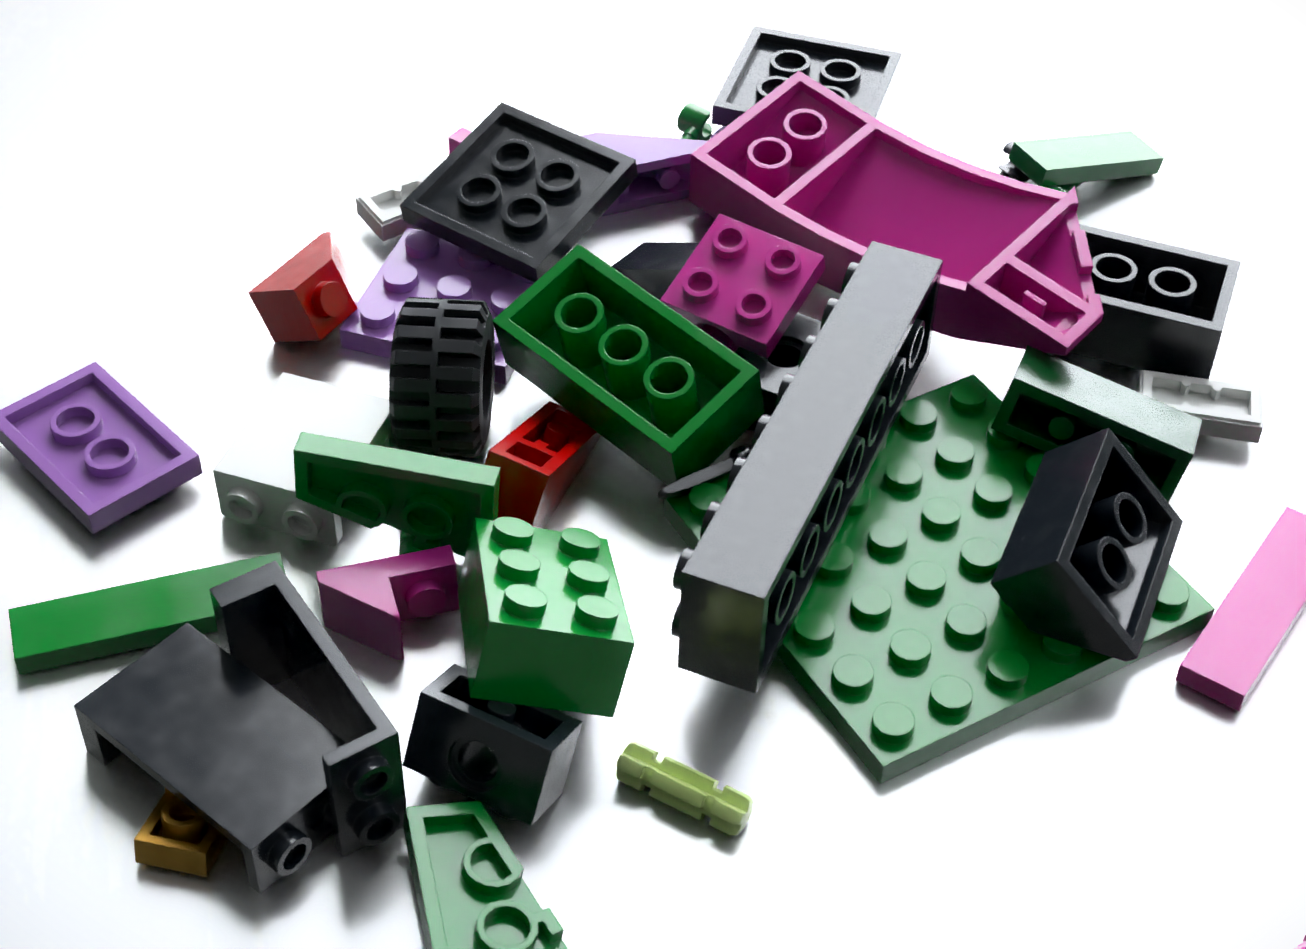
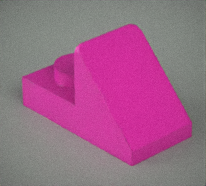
[316,545,460,661]

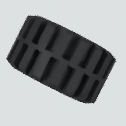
[389,297,495,457]

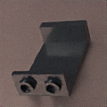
[209,560,407,857]
[74,622,347,894]

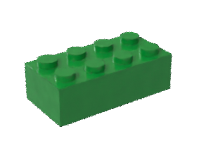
[493,244,765,485]

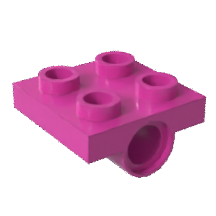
[660,214,825,359]

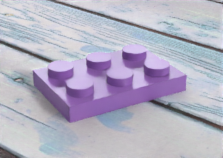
[0,361,203,534]

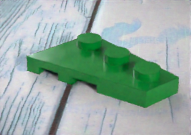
[293,432,500,557]

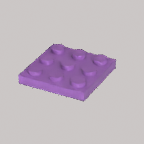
[339,227,535,385]

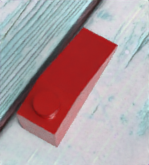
[484,401,601,528]

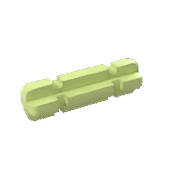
[616,742,753,836]

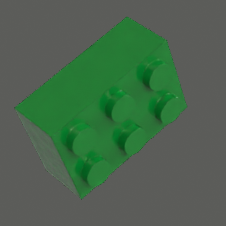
[457,517,635,718]

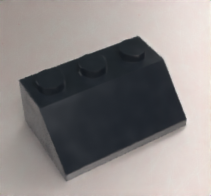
[990,428,1183,662]

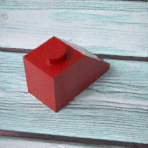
[248,232,358,342]

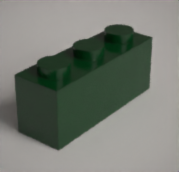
[991,345,1202,503]

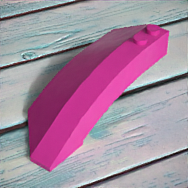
[689,71,1104,356]

